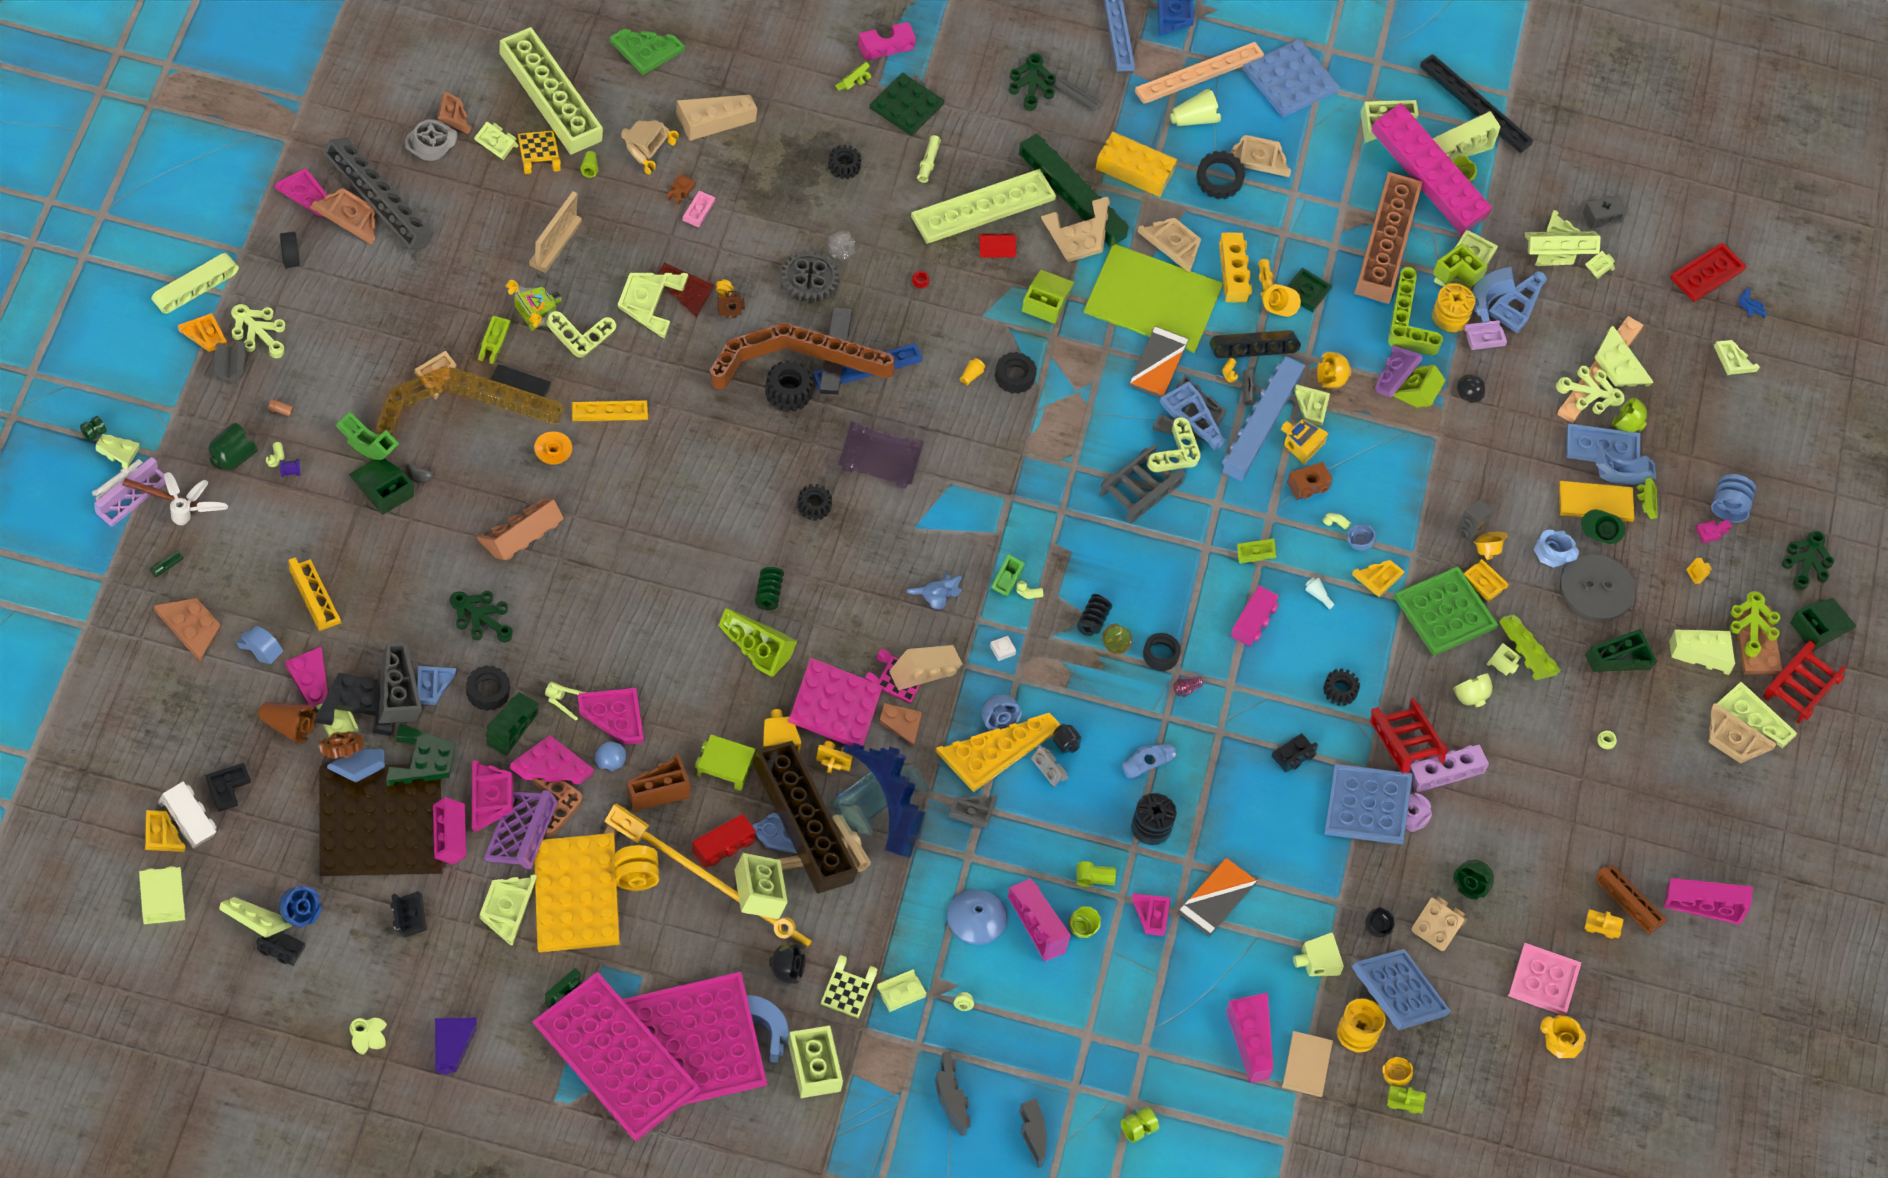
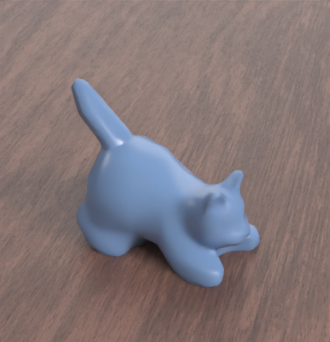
[906,572,962,610]

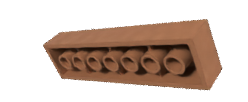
[1354,172,1423,304]

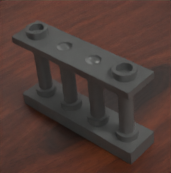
[1099,445,1186,524]

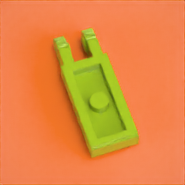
[478,316,511,364]

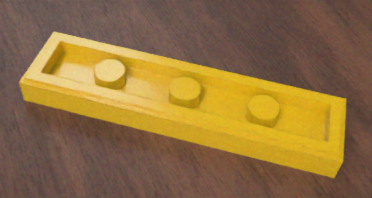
[572,400,648,421]

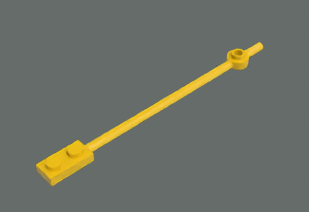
[605,803,812,948]

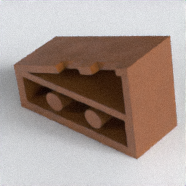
[627,754,690,812]

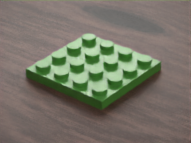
[1394,567,1498,656]

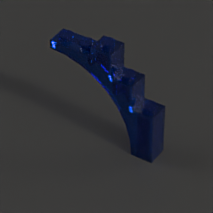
[843,742,925,858]

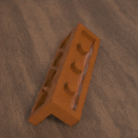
[1595,864,1667,935]

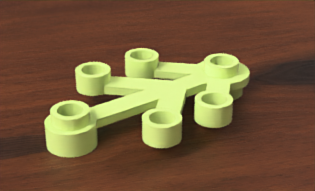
[231,304,285,358]
[1556,366,1625,414]

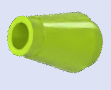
[580,151,599,178]

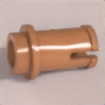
[268,399,294,417]

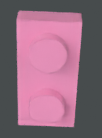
[683,191,715,228]

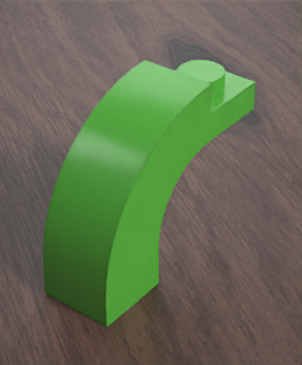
[335,412,399,460]

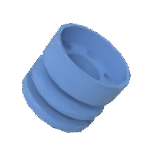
[1711,474,1756,523]

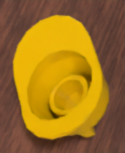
[1260,284,1301,317]
[1473,531,1508,560]

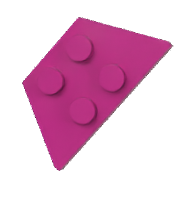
[472,761,513,832]

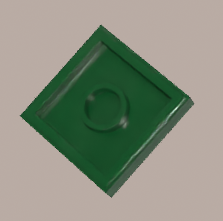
[1287,268,1332,312]

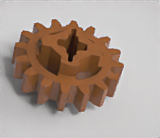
[319,731,364,758]

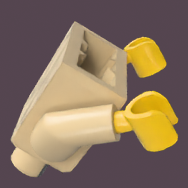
[621,120,679,175]

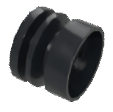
[1131,793,1177,845]

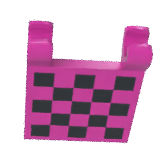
[865,648,921,704]

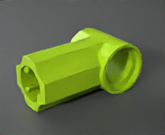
[1076,861,1116,887]

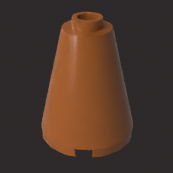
[258,702,316,744]

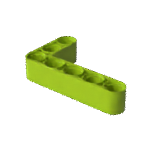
[1388,267,1443,356]

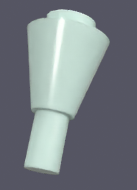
[1305,577,1335,610]

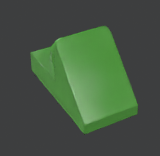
[991,554,1025,597]

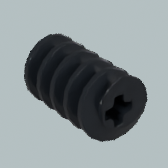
[1077,594,1113,636]

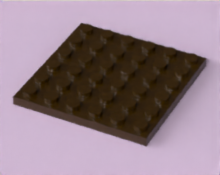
[319,764,442,876]

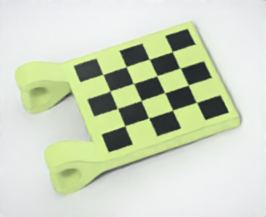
[820,955,877,1019]

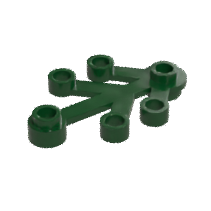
[1008,53,1056,111]
[1782,531,1834,590]
[450,591,513,643]

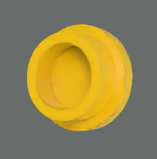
[716,279,734,294]

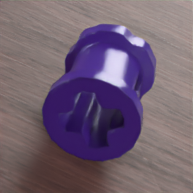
[280,459,300,477]

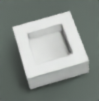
[990,636,1016,661]

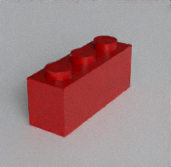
[692,814,756,869]

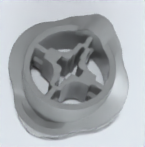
[405,119,457,161]

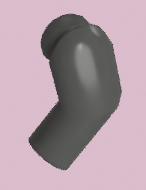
[406,462,433,482]

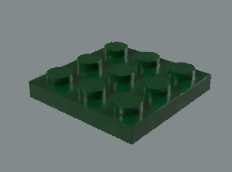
[870,72,945,136]

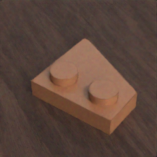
[437,92,472,134]
[879,703,922,747]

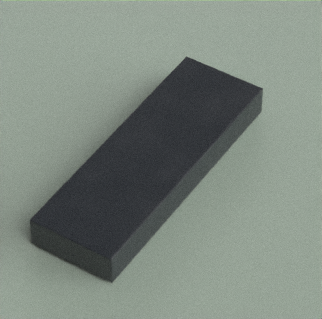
[491,364,551,400]

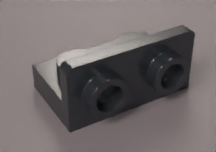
[1271,733,1318,772]
[256,931,305,966]

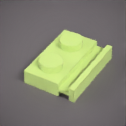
[316,703,358,738]
[876,970,926,1012]

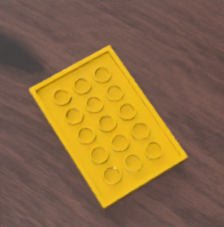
[534,833,620,952]

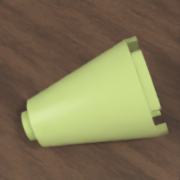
[1170,88,1221,126]

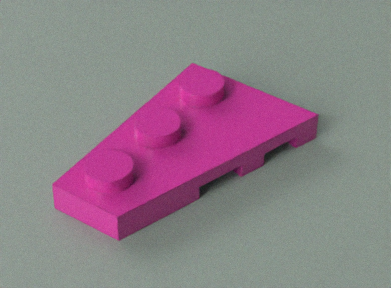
[274,168,327,218]
[285,647,328,710]

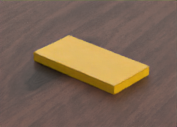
[1559,481,1635,522]

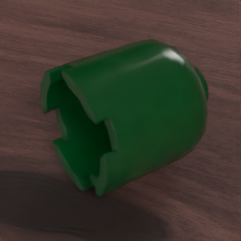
[208,423,258,471]

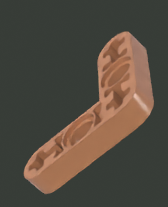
[533,778,582,837]

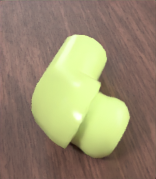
[266,442,285,467]
[1323,513,1351,530]
[1016,581,1043,599]

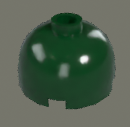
[1453,859,1494,900]

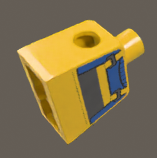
[1281,420,1328,464]

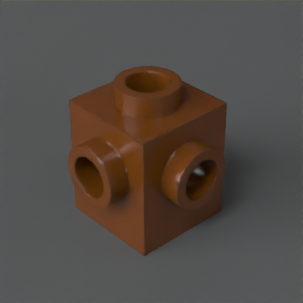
[717,291,745,318]

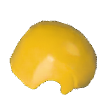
[1383,1057,1413,1087]

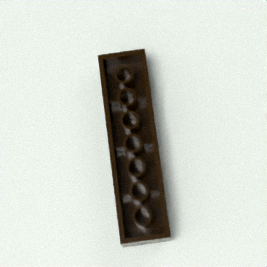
[753,741,858,894]

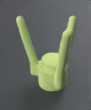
[545,681,586,720]

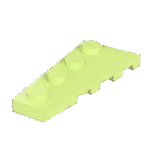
[1717,682,1797,748]

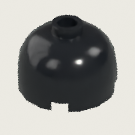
[769,943,805,984]

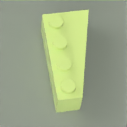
[1432,111,1501,161]

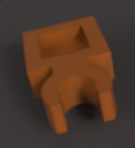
[667,174,696,205]

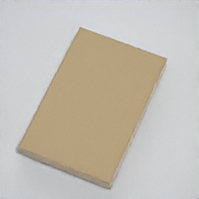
[1282,1031,1333,1097]

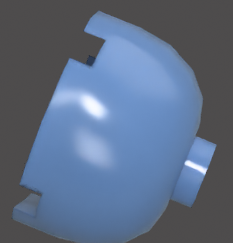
[981,694,1022,731]

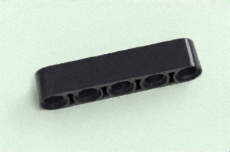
[1209,330,1301,359]

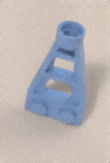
[1489,271,1547,333]
[1159,382,1225,450]

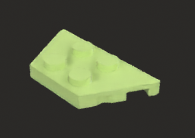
[1535,210,1580,266]
[1594,326,1653,387]
[480,875,537,946]

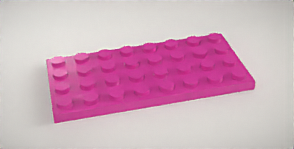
[532,972,701,1142]

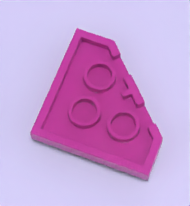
[577,688,644,745]
[510,735,594,784]

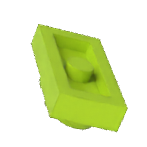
[835,62,871,91]
[1637,478,1658,519]
[1237,539,1277,564]

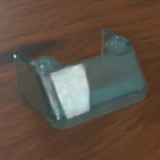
[831,761,930,835]

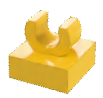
[1686,558,1712,584]

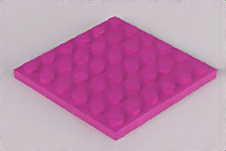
[622,972,767,1105]

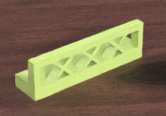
[1525,231,1600,254]

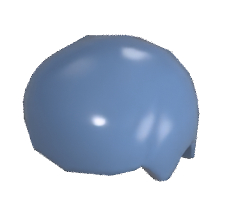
[1347,524,1376,551]
[594,741,626,772]

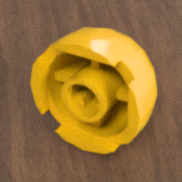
[1317,352,1351,388]

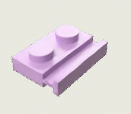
[1464,320,1507,350]

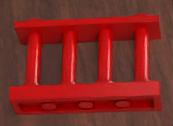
[1762,641,1847,724]
[1370,698,1448,774]

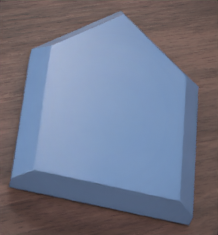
[327,749,385,782]
[752,812,797,854]

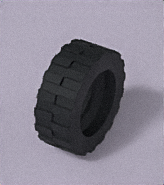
[995,352,1037,394]
[466,665,510,711]

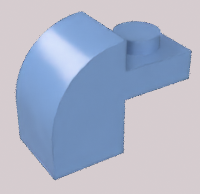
[236,626,284,664]

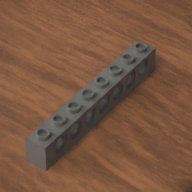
[323,137,433,250]

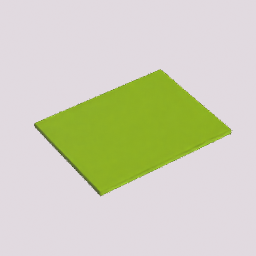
[1083,244,1223,353]

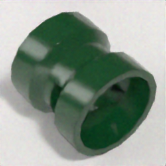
[80,416,107,441]

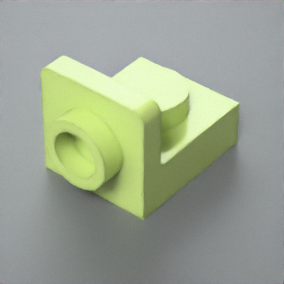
[1585,251,1615,279]

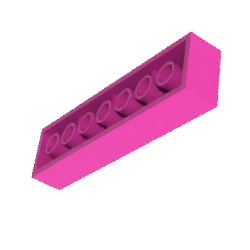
[1371,103,1492,236]

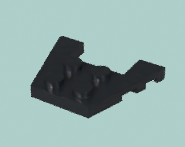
[314,673,393,736]

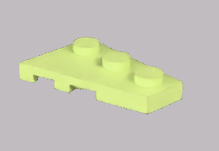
[219,897,292,938]

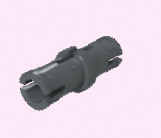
[1241,369,1256,406]

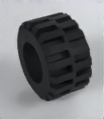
[765,360,813,412]

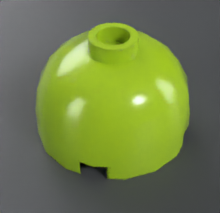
[1612,397,1647,433]

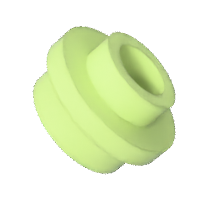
[1597,730,1617,749]
[954,992,974,1011]

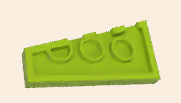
[1499,614,1561,681]

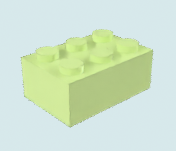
[734,853,788,919]
[788,1026,843,1098]

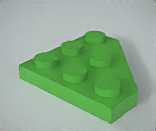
[610,29,685,75]

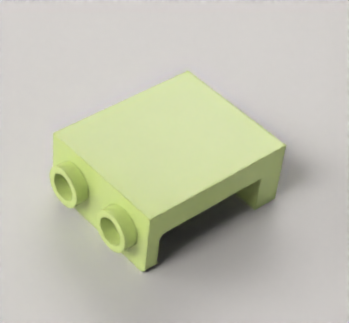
[139,866,185,924]

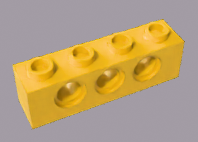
[1219,233,1252,302]

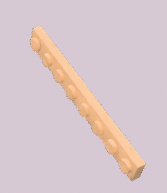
[1135,42,1264,104]
[1557,316,1643,424]

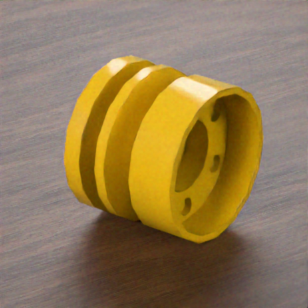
[1432,284,1475,332]
[1337,998,1386,1052]

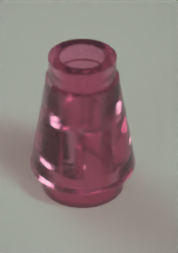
[1174,676,1203,697]

